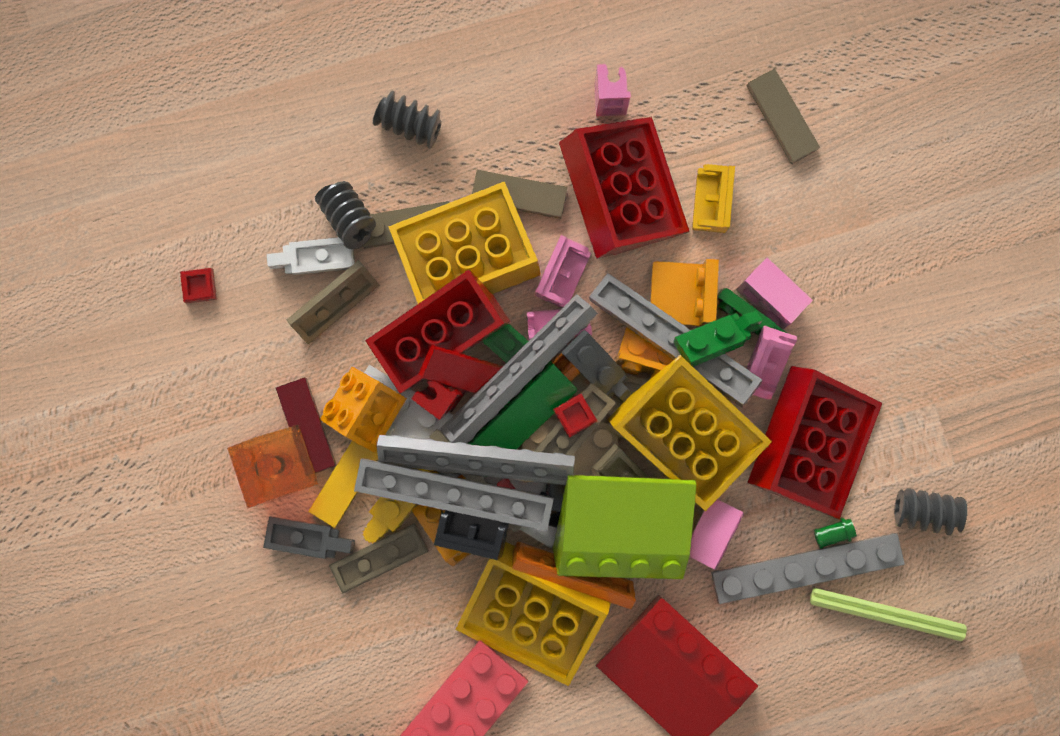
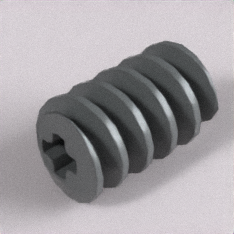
[373,90,442,149]
[315,181,376,249]
[894,488,967,536]

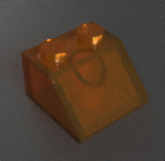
[227,425,318,508]

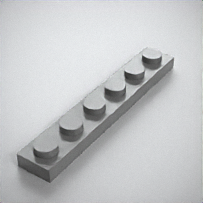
[589,273,762,408]
[440,294,598,443]
[377,435,575,485]
[354,458,554,531]
[711,533,905,604]

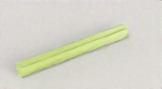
[810,588,967,641]

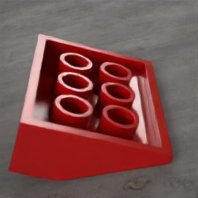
[559,116,690,259]
[747,366,882,520]
[595,594,758,736]

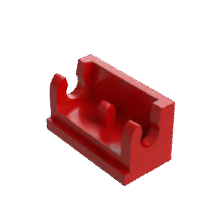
[411,380,467,420]

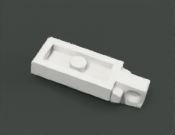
[267,237,355,275]

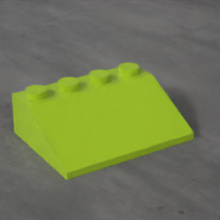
[553,475,697,579]

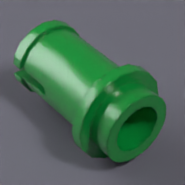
[813,518,857,549]

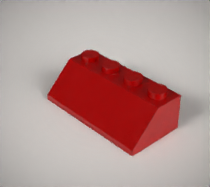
[365,269,511,394]

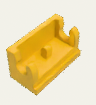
[692,164,735,233]

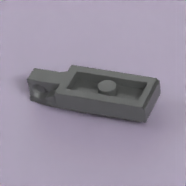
[561,330,633,402]
[263,516,355,559]

